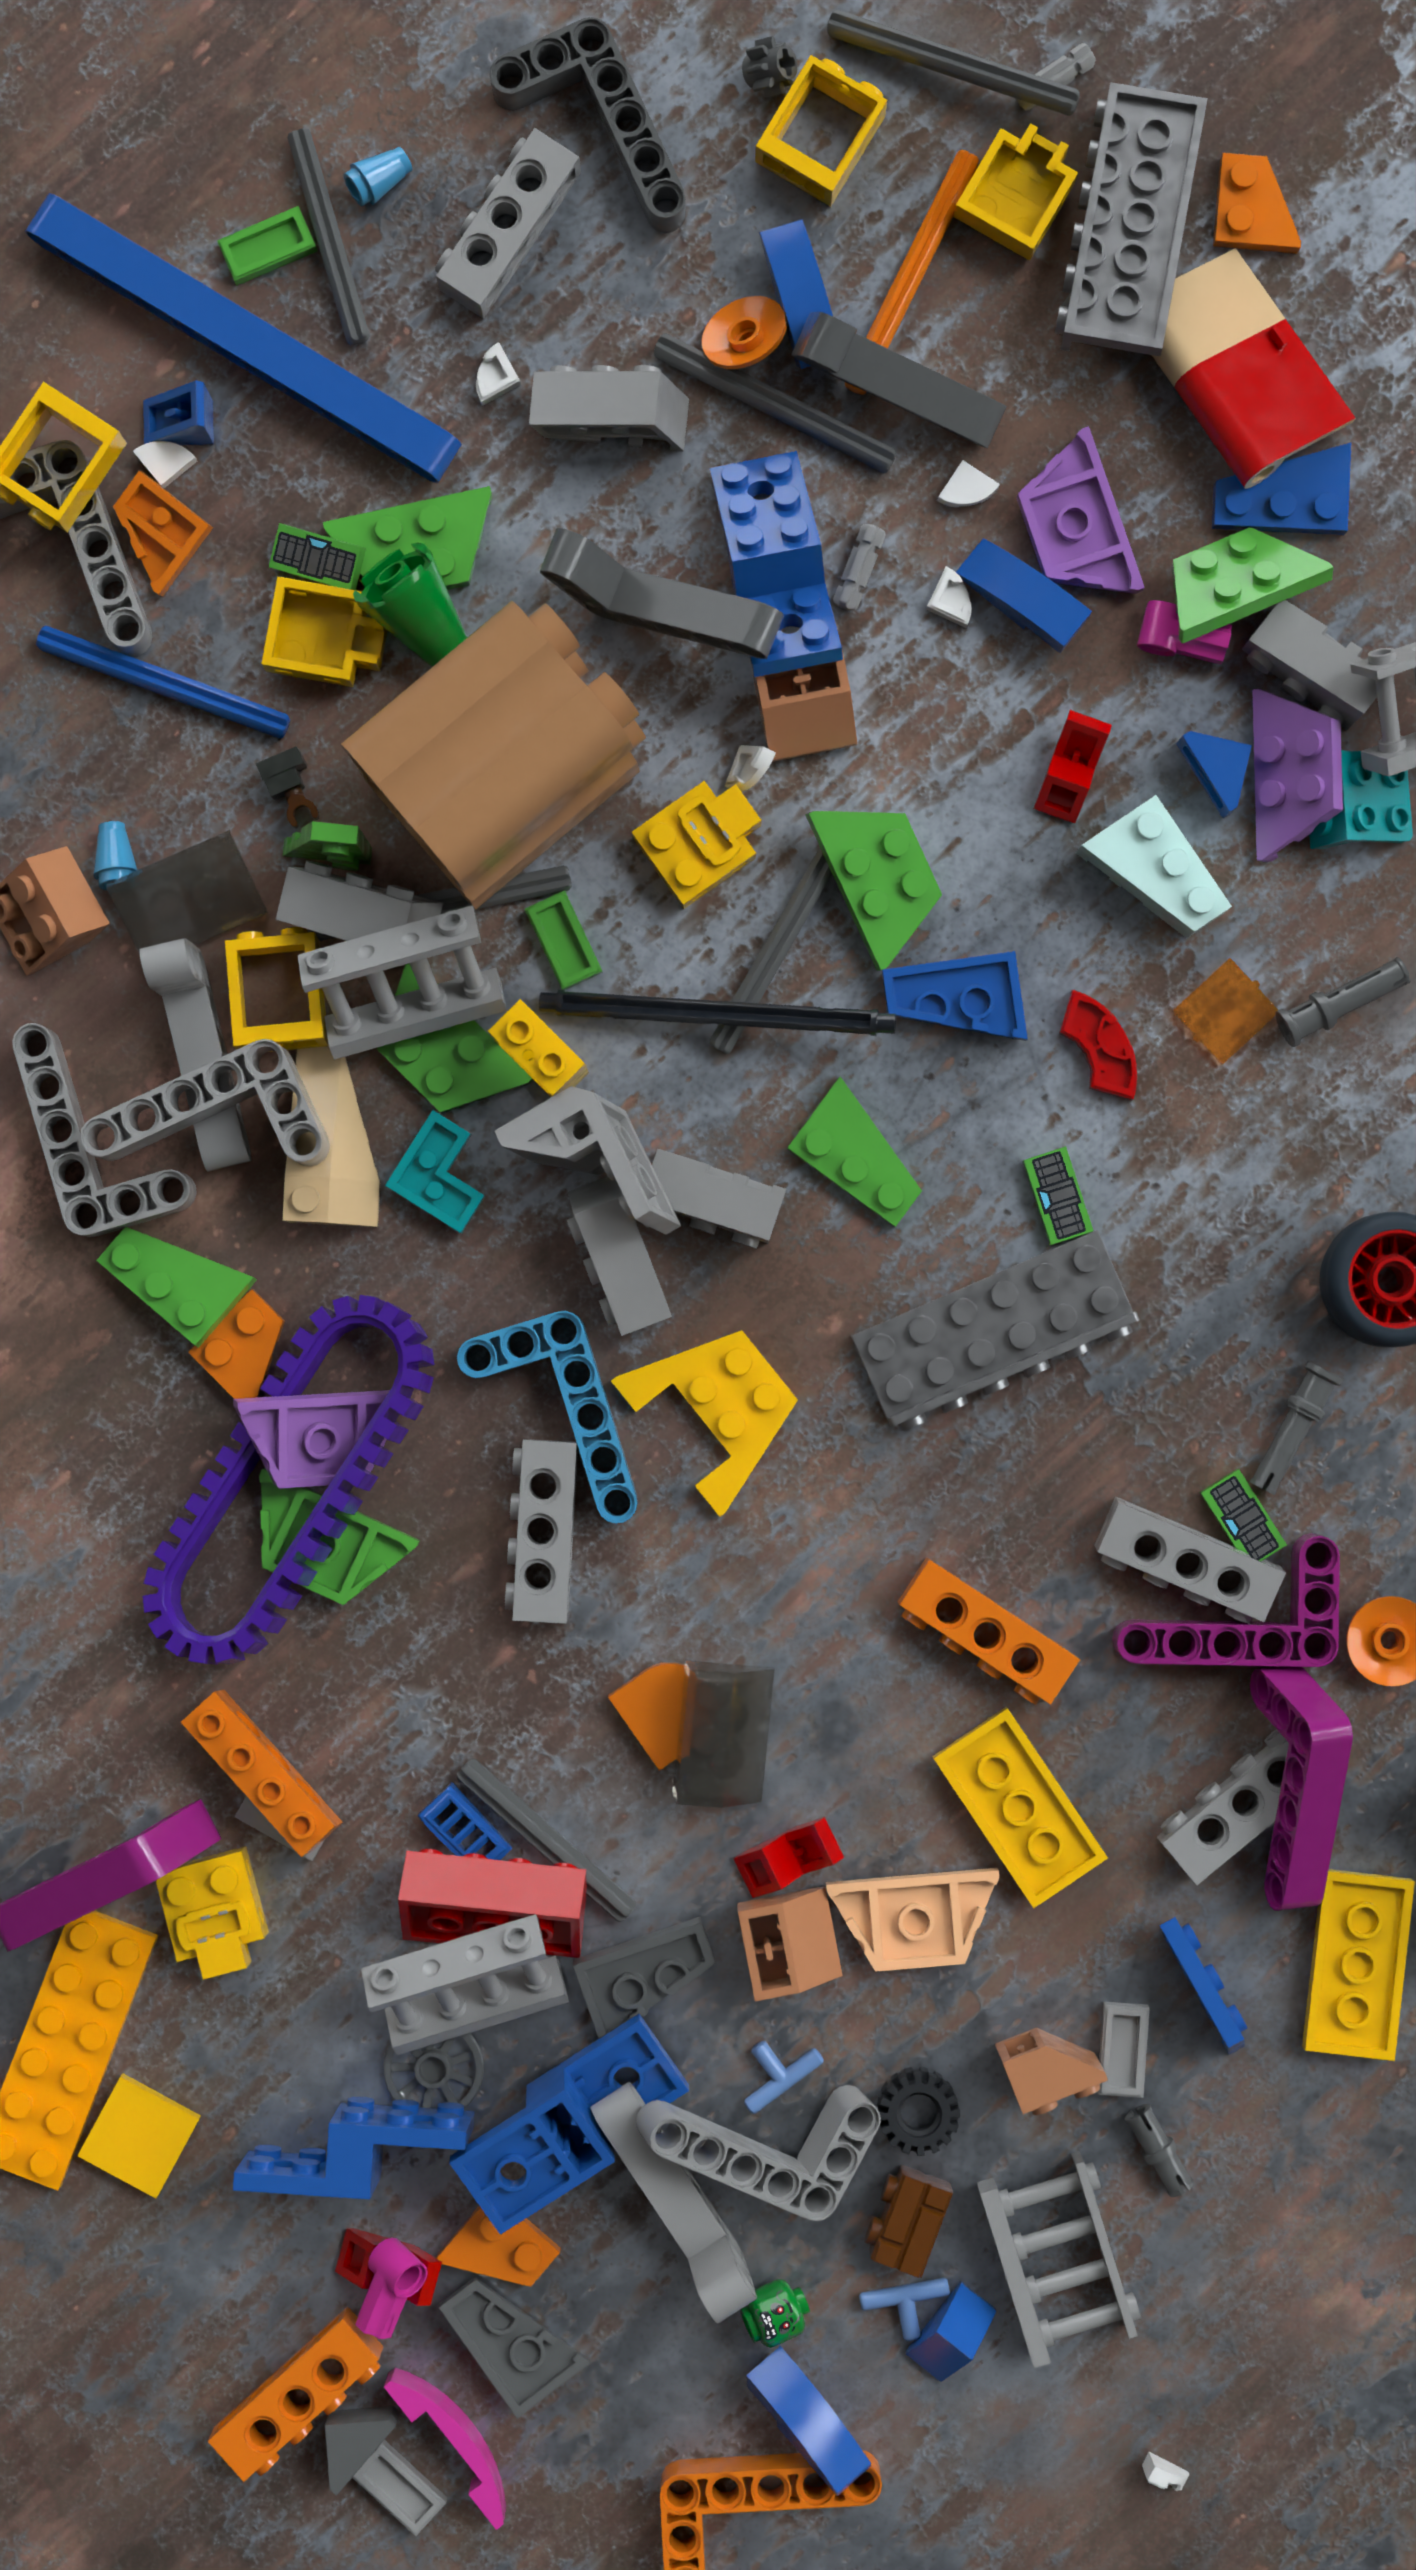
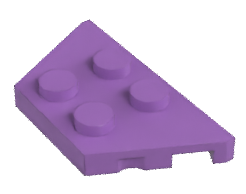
[1016,426,1145,594]
[1252,689,1343,862]
[233,1390,390,1489]

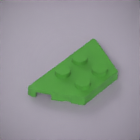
[323,486,492,590]
[1172,527,1333,644]
[805,811,942,971]
[377,963,533,1113]
[259,1468,420,1605]

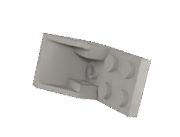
[495,1086,681,1235]

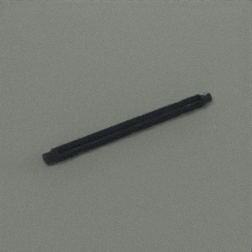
[539,990,896,1036]

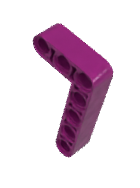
[1112,1533,1340,1667]
[1250,1666,1353,1911]
[0,1799,222,1952]

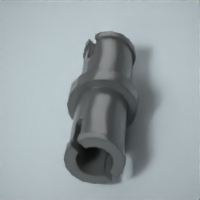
[1125,2104,1195,2198]

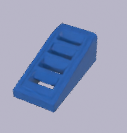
[417,1782,513,1860]

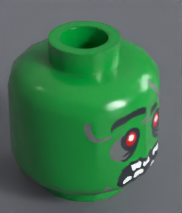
[740,2279,810,2348]

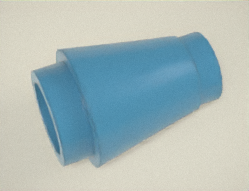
[343,147,412,206]
[93,821,138,891]

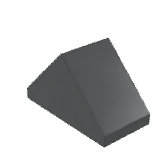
[325,2406,400,2496]

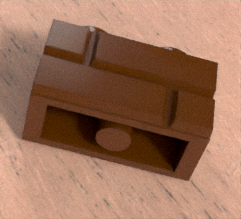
[864,2165,953,2278]

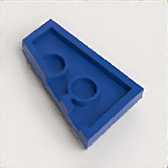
[1212,442,1352,535]
[881,951,1028,1041]
[1160,1917,1248,2055]

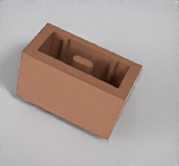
[753,650,858,762]
[0,846,110,976]
[737,1886,843,2002]
[995,2027,1108,2115]

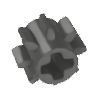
[742,36,797,98]

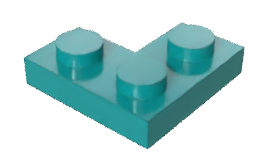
[385,1110,485,1234]

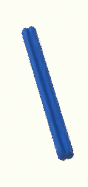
[36,626,290,738]

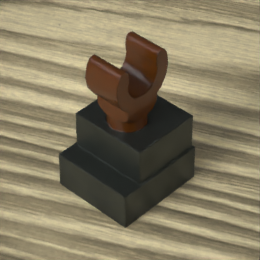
[255,746,319,829]

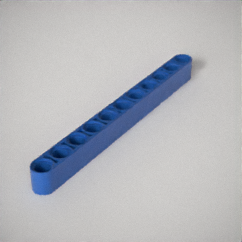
[25,193,462,483]

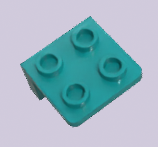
[1309,750,1413,849]

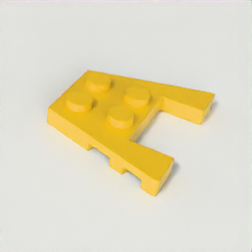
[611,1330,798,1517]

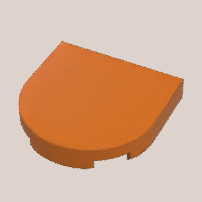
[608,1663,715,1771]

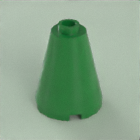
[353,542,467,667]

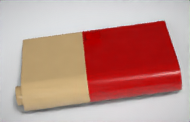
[1152,248,1356,489]

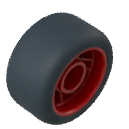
[1320,1212,1416,1347]

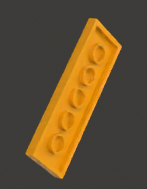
[0,1910,159,2191]

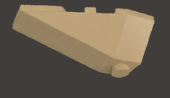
[282,1046,380,1227]

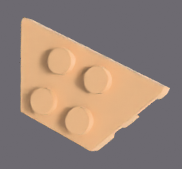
[826,1868,999,1972]

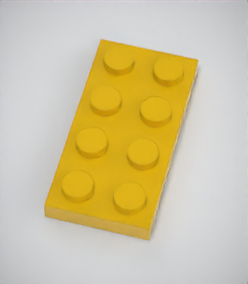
[932,1707,1108,1908]
[1302,1869,1415,2061]

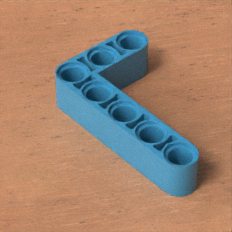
[457,1311,638,1523]

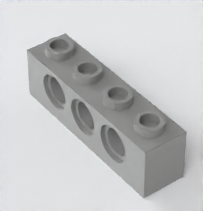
[435,128,581,319]
[505,1439,578,1624]
[1094,1496,1286,1624]
[1157,1729,1289,1885]

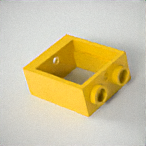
[755,55,888,207]
[0,381,127,533]
[225,927,329,1052]
[488,999,589,1097]

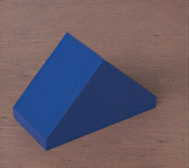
[143,380,214,445]
[1176,731,1252,819]
[905,2281,996,2382]

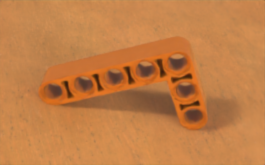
[660,2450,882,2570]

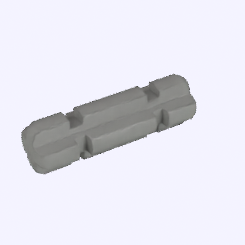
[1016,43,1096,111]
[833,524,886,611]

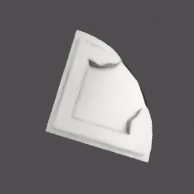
[476,342,521,406]
[133,441,198,488]
[937,460,1000,507]
[926,566,972,628]
[725,745,776,792]
[1142,2452,1189,2491]

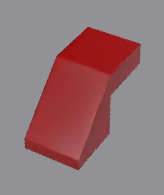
[1033,710,1112,823]
[733,1817,844,1898]
[335,2228,442,2306]

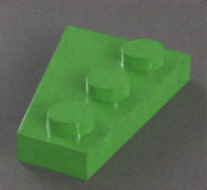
[96,1227,257,1348]

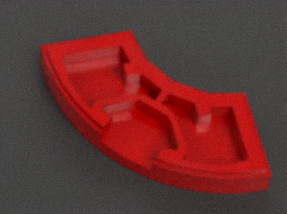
[1059,990,1137,1101]

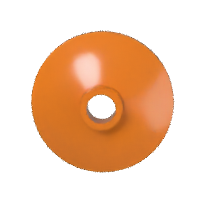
[702,296,787,369]
[1346,1596,1416,1686]

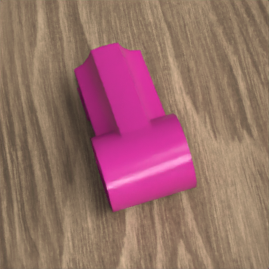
[1137,600,1232,665]
[355,2238,428,2339]

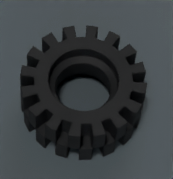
[877,2067,960,2156]

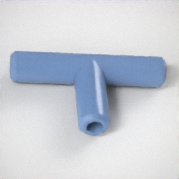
[744,2041,824,2114]
[859,2277,950,2341]

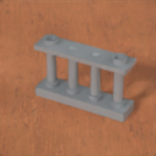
[1350,642,1416,776]
[297,905,507,1060]
[361,1914,569,2055]
[977,2151,1141,2368]

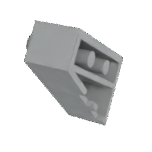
[529,365,689,451]
[1242,600,1395,731]
[276,861,443,941]
[652,1148,786,1249]
[567,1177,672,1336]

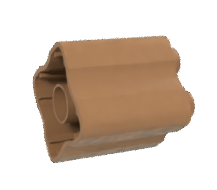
[341,601,646,910]

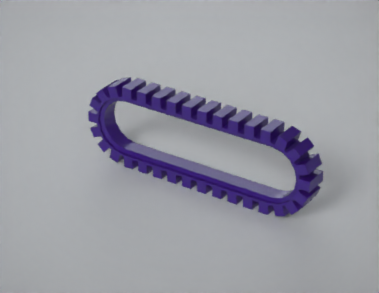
[142,1295,435,1665]

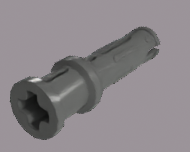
[1275,957,1411,1047]
[1249,1361,1343,1495]

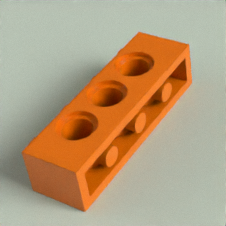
[897,1557,1080,1705]
[181,1690,343,1857]
[208,2306,384,2482]

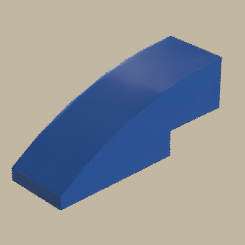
[759,219,833,369]
[956,538,1092,653]
[746,2346,871,2496]

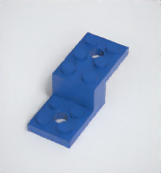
[710,451,843,677]
[449,2013,689,2235]
[233,2097,475,2200]

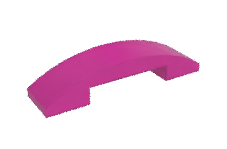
[384,2367,506,2530]

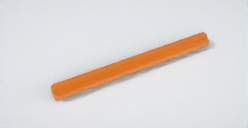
[845,150,979,395]

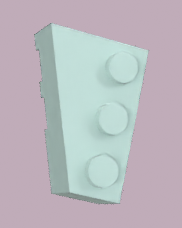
[1076,795,1232,938]

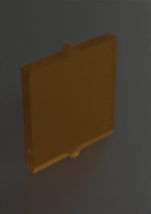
[1172,958,1278,1065]

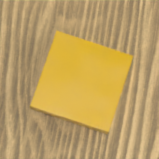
[78,2073,201,2199]

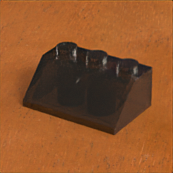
[672,1660,775,1808]

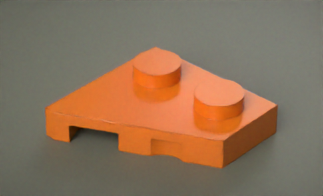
[1213,153,1301,254]
[113,471,213,596]
[188,1289,285,1399]
[436,2206,561,2287]

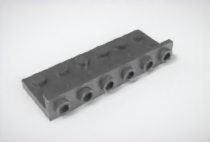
[1055,82,1208,356]
[851,1230,1140,1431]

